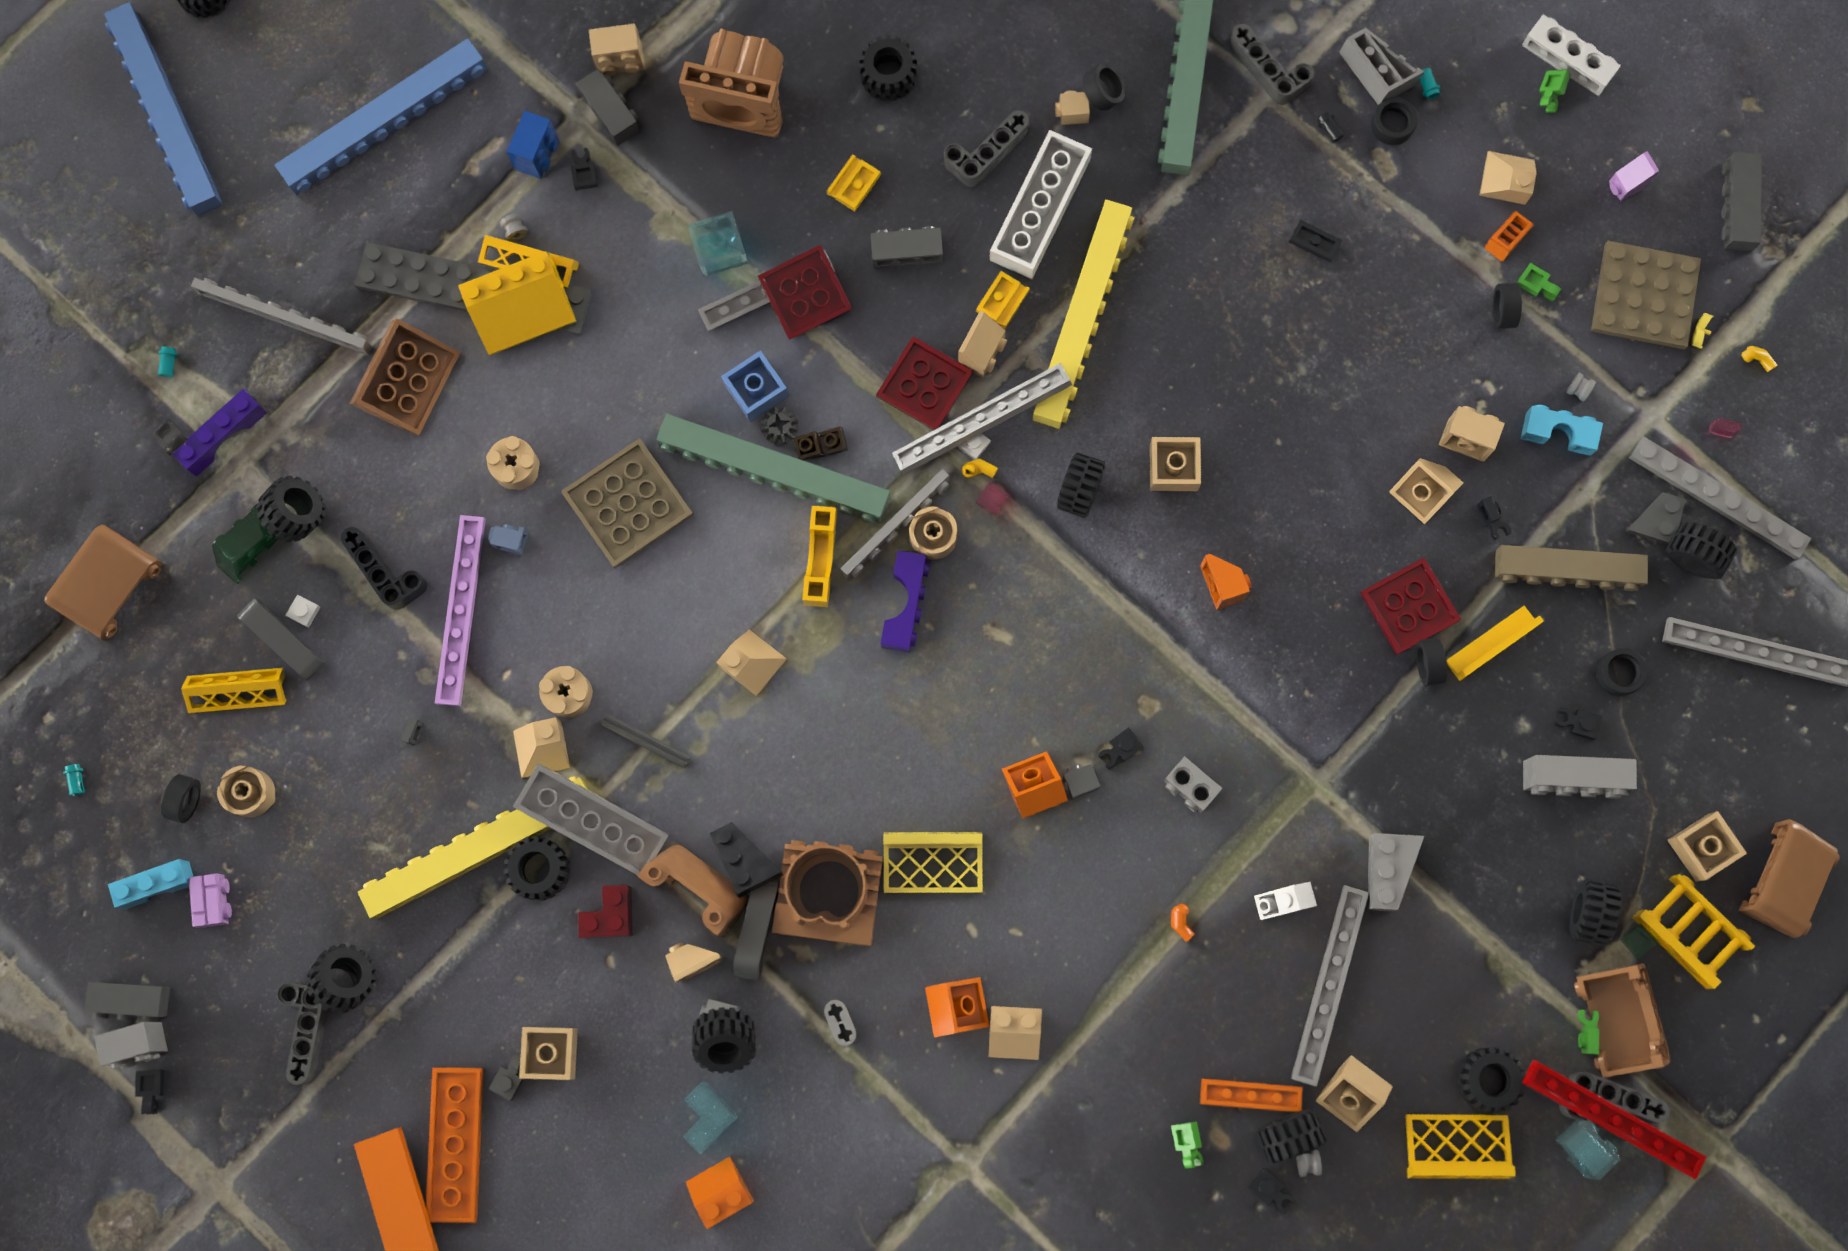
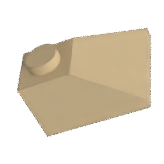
[1479,151,1537,205]
[1389,458,1463,524]
[716,629,787,697]
[513,717,570,779]
[665,942,726,983]

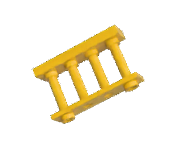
[1632,874,1755,989]

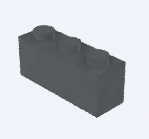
[576,68,640,145]
[870,226,943,268]
[84,982,171,1022]

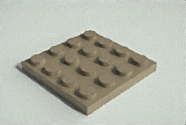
[1591,241,1701,350]
[561,438,694,569]

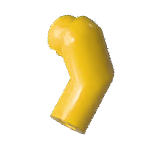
[1741,346,1778,372]

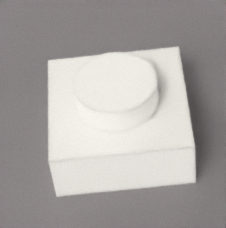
[957,433,991,460]
[286,594,320,628]

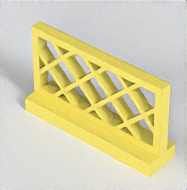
[883,832,983,893]

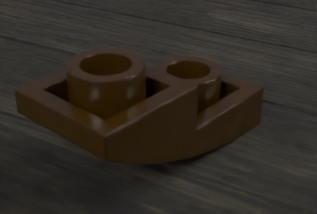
[793,426,848,460]

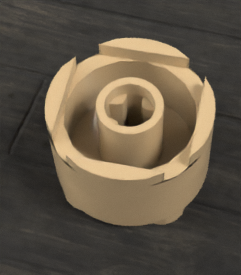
[486,436,540,490]
[909,507,957,560]
[539,666,593,718]
[217,766,275,818]

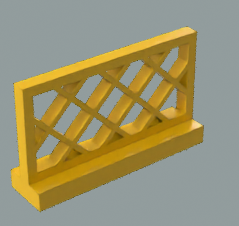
[1405,1114,1515,1179]

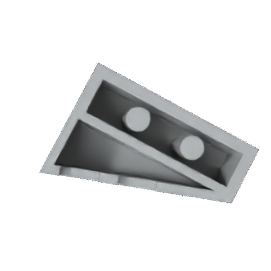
[1339,28,1424,105]
[1368,833,1424,911]

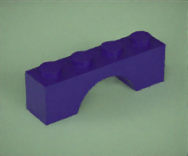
[172,389,267,477]
[880,550,930,653]

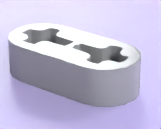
[824,1000,857,1046]

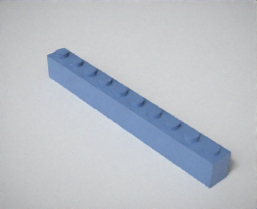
[104,2,223,216]
[275,38,487,195]

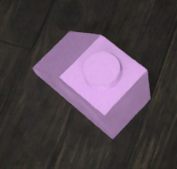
[1609,151,1659,201]

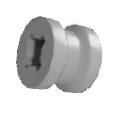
[500,213,528,242]
[1566,372,1596,402]
[1297,1149,1322,1177]

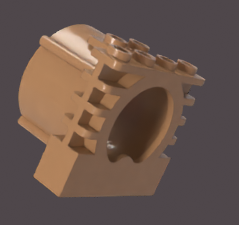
[679,29,783,138]
[772,840,883,947]

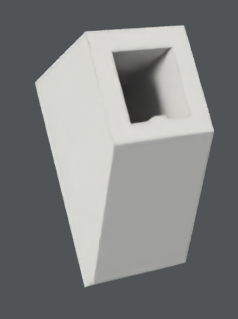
[1254,882,1317,920]

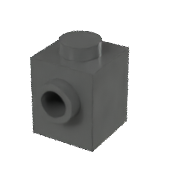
[1062,764,1100,800]

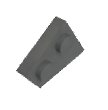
[1626,492,1686,545]

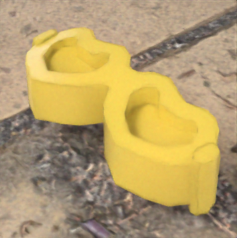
[1691,313,1714,349]

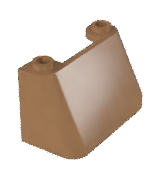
[45,525,163,641]
[1738,819,1840,938]
[637,845,748,938]
[1575,963,1670,1078]

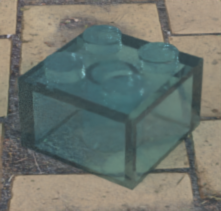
[687,211,748,277]

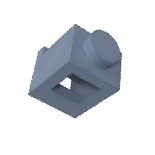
[489,524,529,555]

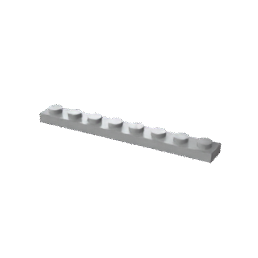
[191,278,372,355]
[892,363,1072,475]
[1629,436,1811,560]
[1662,617,1848,687]
[1291,885,1369,1086]

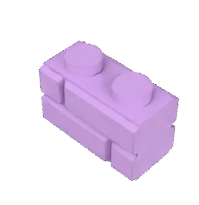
[189,874,232,928]

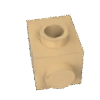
[1055,91,1090,125]

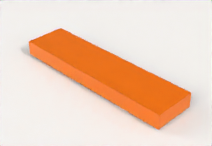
[1200,1079,1303,1112]

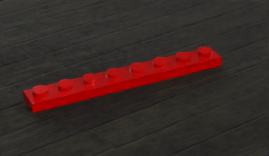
[1522,1060,1707,1180]

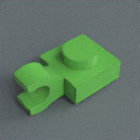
[1539,70,1571,113]
[1517,263,1561,302]
[1577,1010,1599,1054]
[1171,1122,1203,1169]

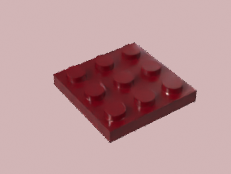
[757,244,852,340]
[876,336,973,430]
[1360,558,1462,655]

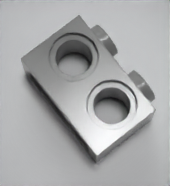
[1164,756,1222,813]

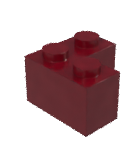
[578,885,633,939]

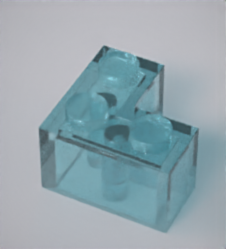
[683,1081,739,1155]
[1555,1119,1621,1181]

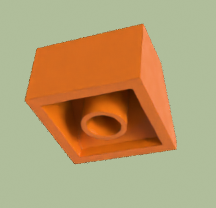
[1200,554,1251,610]
[1002,751,1068,819]
[925,977,990,1037]
[686,1156,754,1229]

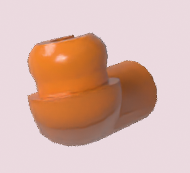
[1171,904,1195,942]

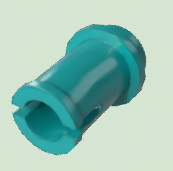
[1419,68,1441,100]
[157,347,178,378]
[63,764,86,796]

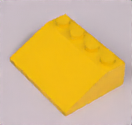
[458,251,577,356]

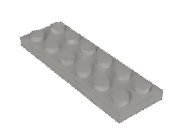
[513,763,668,875]

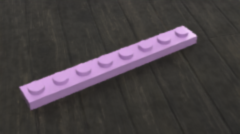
[435,515,486,707]

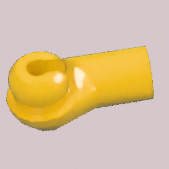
[962,458,998,478]

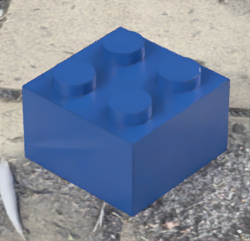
[506,110,559,179]

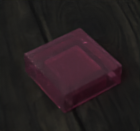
[1708,417,1742,438]
[976,482,1009,516]

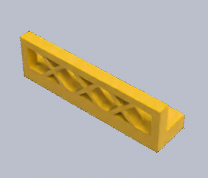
[478,235,579,287]
[1446,606,1544,681]
[181,668,286,713]

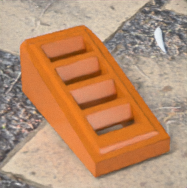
[1485,211,1534,261]

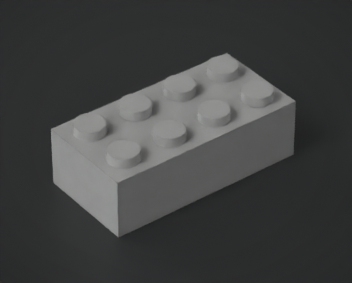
[1523,755,1637,799]

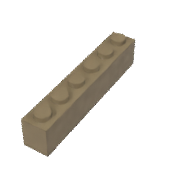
[1495,545,1648,591]

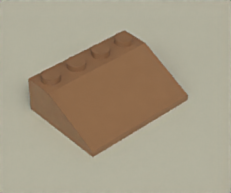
[349,318,461,436]

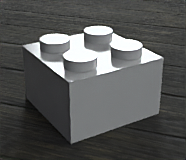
[94,1022,168,1069]

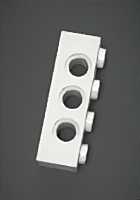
[1522,15,1621,96]

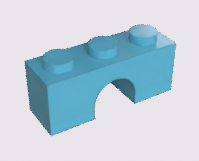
[1520,405,1603,456]
[108,859,194,909]

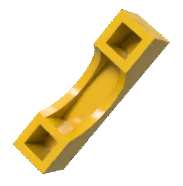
[802,506,837,607]

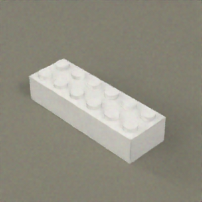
[990,130,1092,279]

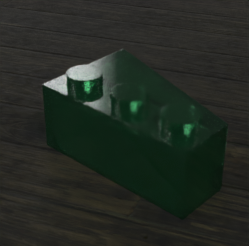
[212,504,278,584]

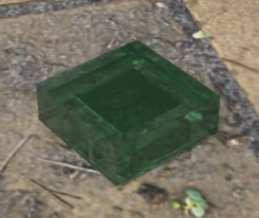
[1620,924,1658,959]

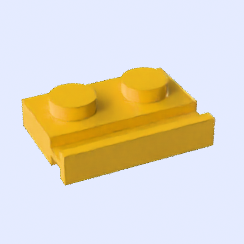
[827,155,881,212]
[976,271,1030,329]

